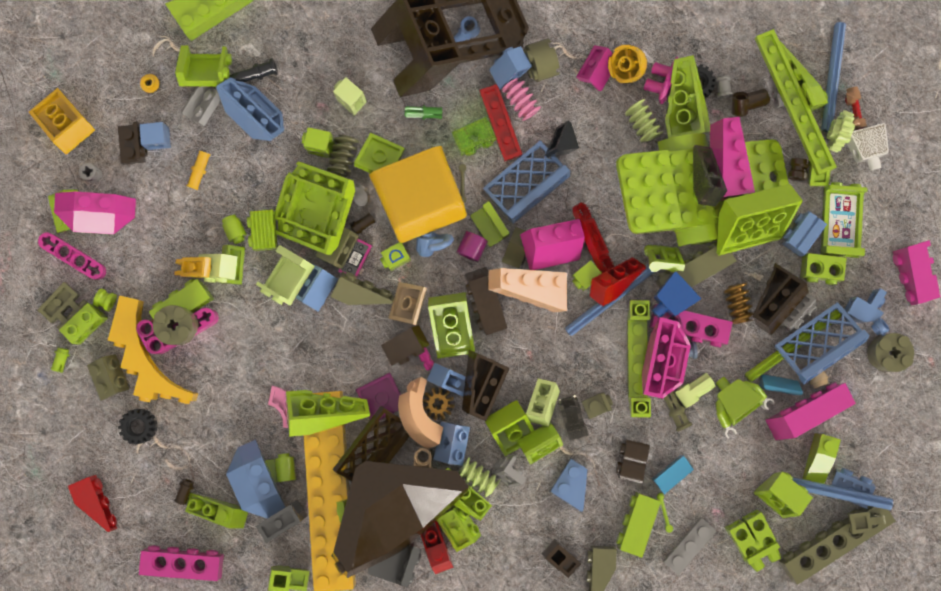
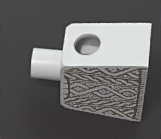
[847,123,889,171]

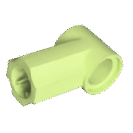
[674,373,716,408]

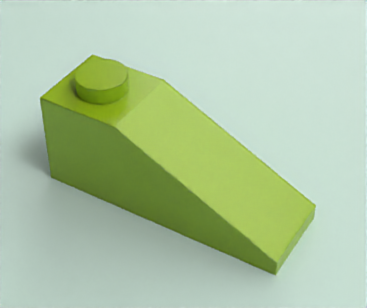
[802,433,841,484]

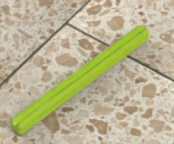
[745,309,841,382]

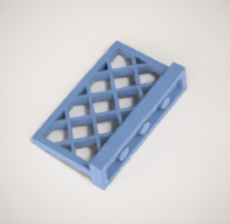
[483,140,570,224]
[775,302,870,385]

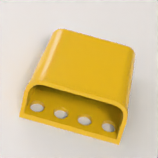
[369,146,467,243]

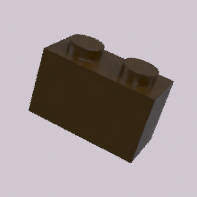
[381,325,430,366]

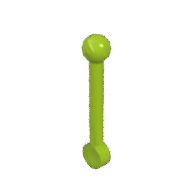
[657,493,673,533]

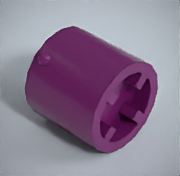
[456,231,488,262]

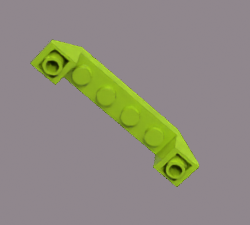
[627,300,651,417]

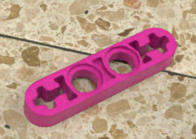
[38,232,106,280]

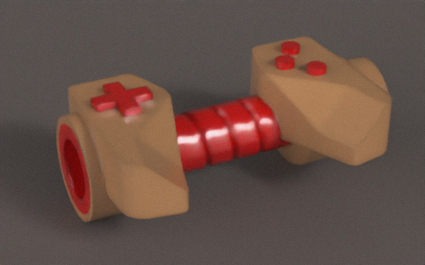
[845,86,867,130]

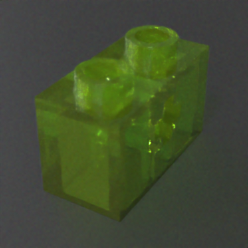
[452,117,496,157]

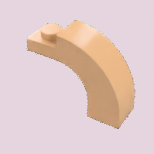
[398,377,443,449]

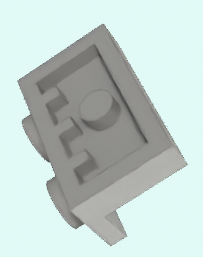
[181,86,221,126]
[782,294,817,333]
[492,455,526,488]

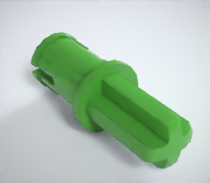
[404,105,442,120]

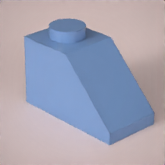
[427,363,466,396]

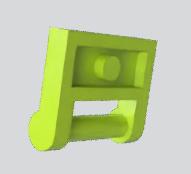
[644,244,685,272]

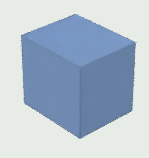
[139,122,171,150]

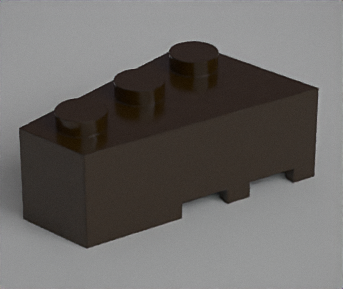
[753,263,809,335]
[462,350,510,421]

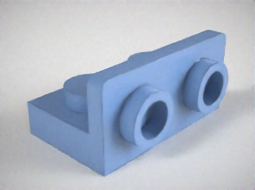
[831,468,876,509]

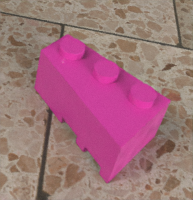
[892,240,940,305]

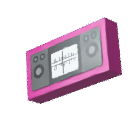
[338,239,373,277]

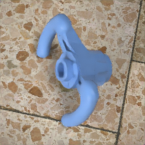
[416,231,454,257]

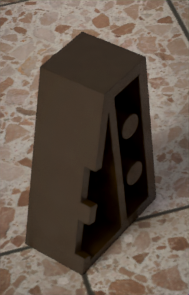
[465,267,508,335]

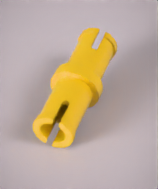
[186,150,211,190]

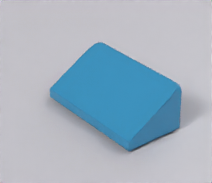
[759,374,803,396]
[652,455,694,494]

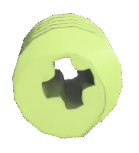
[625,99,663,142]
[458,457,501,498]

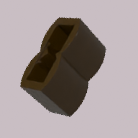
[615,439,650,483]

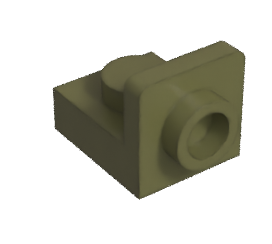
[581,392,613,419]

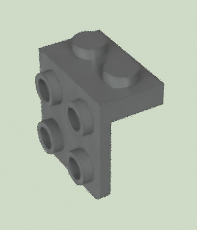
[367,546,421,588]

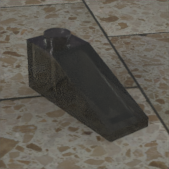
[693,145,727,206]

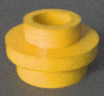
[140,74,160,93]

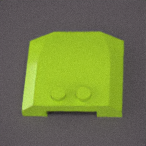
[275,161,355,255]

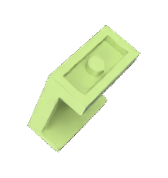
[256,245,315,306]

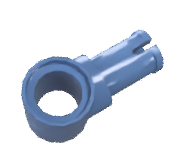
[454,16,481,42]

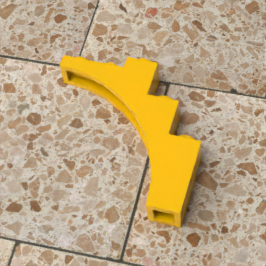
[108,296,198,404]

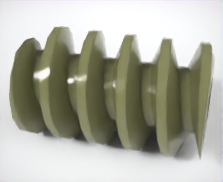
[327,134,359,177]

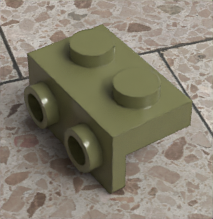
[87,354,129,401]

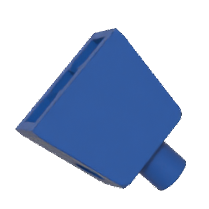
[651,271,702,318]

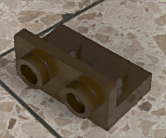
[118,121,148,165]

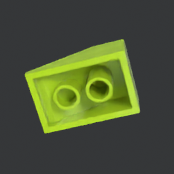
[428,292,475,359]

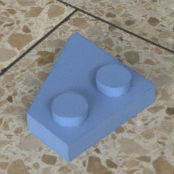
[550,458,588,512]

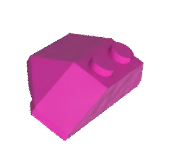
[54,191,136,235]
[642,317,691,399]

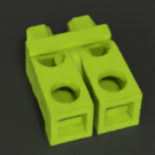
[724,509,781,572]

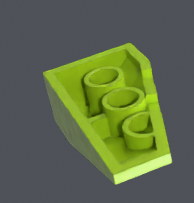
[665,55,710,138]
[286,390,370,437]

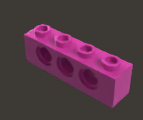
[649,304,733,348]
[139,545,224,581]

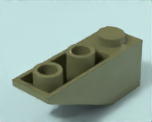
[331,272,394,305]
[586,545,617,591]

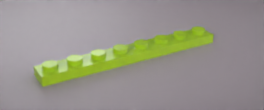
[754,29,837,176]

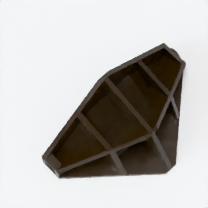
[331,461,469,578]

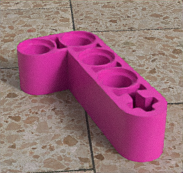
[137,308,219,354]

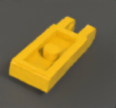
[174,257,211,278]

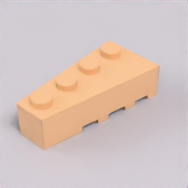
[488,268,567,312]

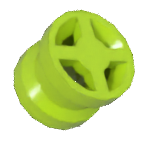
[93,288,117,312]

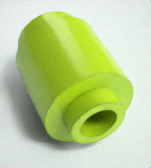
[222,214,247,244]

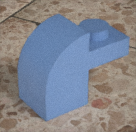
[844,288,887,323]

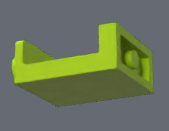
[175,45,232,87]

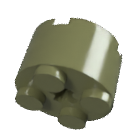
[523,38,560,82]
[153,305,198,346]
[867,333,914,372]

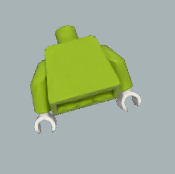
[715,377,775,438]

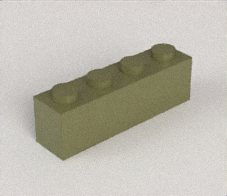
[656,242,737,288]

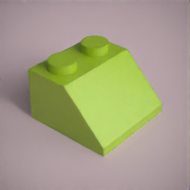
[485,400,535,456]
[753,471,813,518]

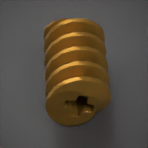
[724,282,754,324]

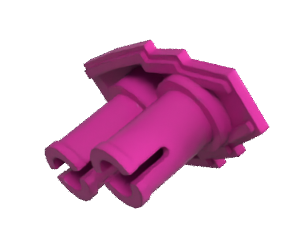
[644,57,678,104]

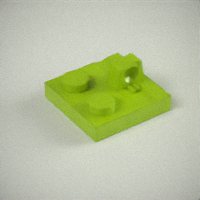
[354,133,405,174]

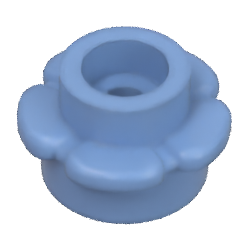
[871,318,890,336]

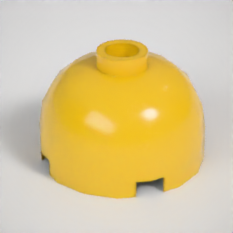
[608,45,647,83]

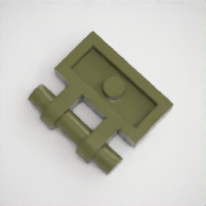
[37,282,89,330]

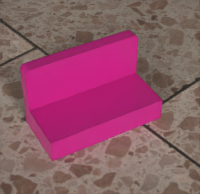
[576,45,613,91]

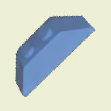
[216,77,284,141]
[226,439,285,519]

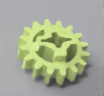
[826,110,855,153]

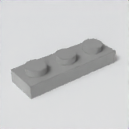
[663,517,716,575]

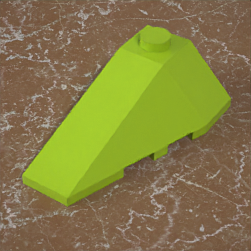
[780,41,828,112]

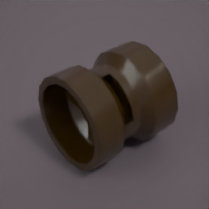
[788,158,810,181]

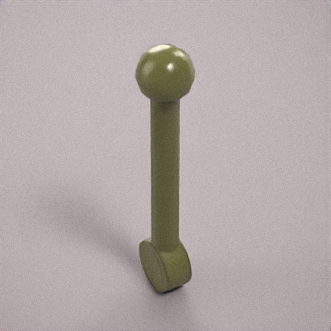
[459,164,466,203]

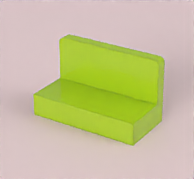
[470,201,510,247]

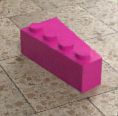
[710,117,755,202]
[765,382,856,441]

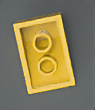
[29,88,95,155]

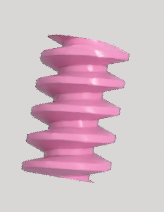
[502,78,541,121]

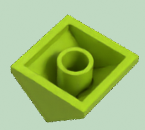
[517,422,563,465]

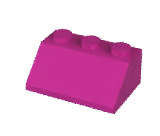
[520,219,585,270]

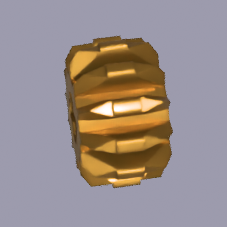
[422,387,455,420]

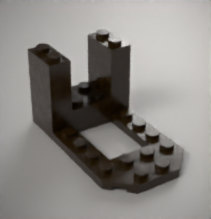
[371,0,529,97]

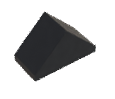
[545,120,579,157]

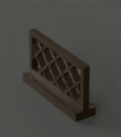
[333,406,409,481]

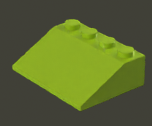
[717,184,803,256]

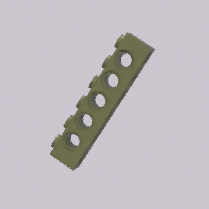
[779,506,896,585]

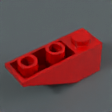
[590,257,646,306]
[68,475,117,532]
[421,520,454,574]

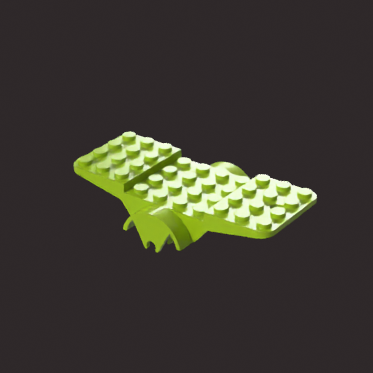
[616,133,789,247]

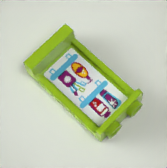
[820,182,868,258]

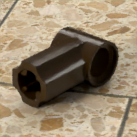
[731,89,770,117]

